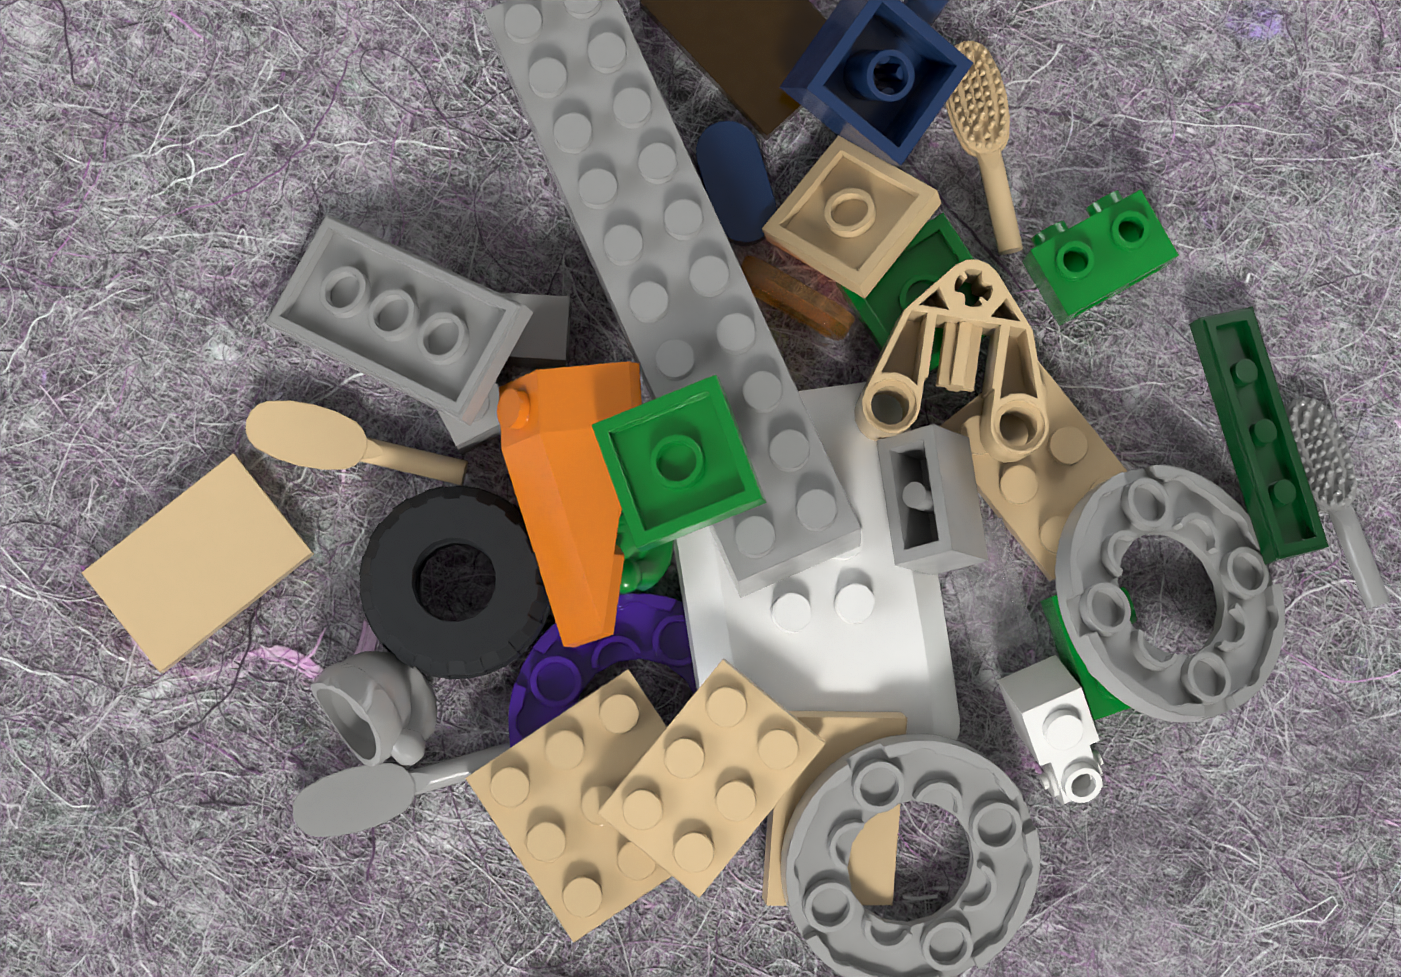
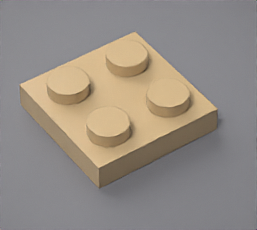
[762,135,942,299]

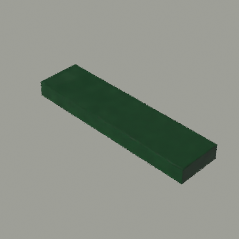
[1189,306,1329,565]

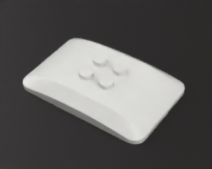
[674,382,960,740]

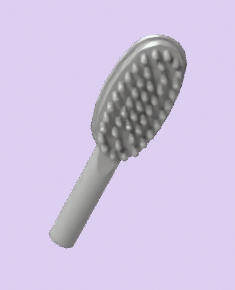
[1285,397,1390,610]
[293,742,510,837]

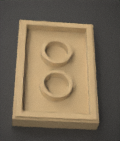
[81,453,314,673]
[762,711,907,906]

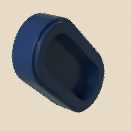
[696,121,777,246]

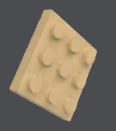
[465,669,672,943]

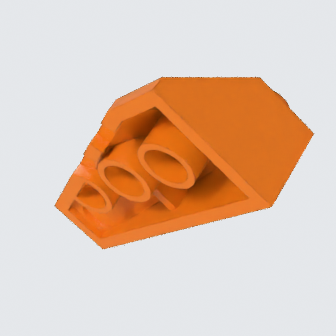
[497,361,642,648]

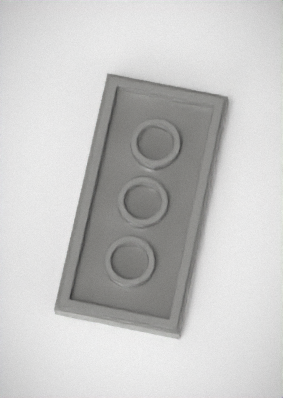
[266,214,533,426]

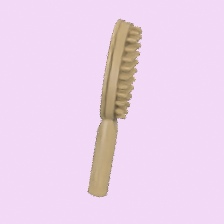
[945,41,1023,255]
[246,401,468,486]

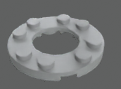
[1055,465,1285,723]
[780,734,1040,977]

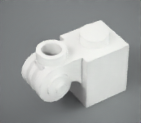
[997,655,1104,805]

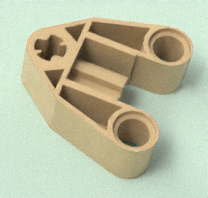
[854,260,1048,463]

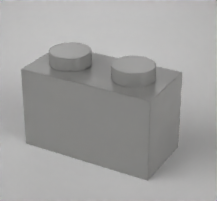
[876,424,988,575]

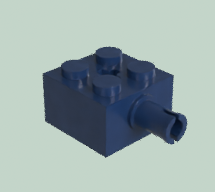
[780,0,973,166]

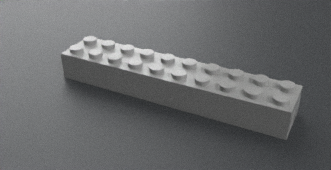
[483,0,861,598]

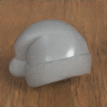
[311,651,437,767]

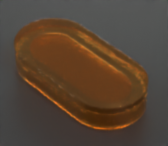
[740,255,855,341]

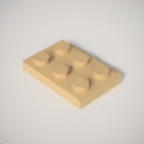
[939,361,1127,581]
[597,658,826,898]

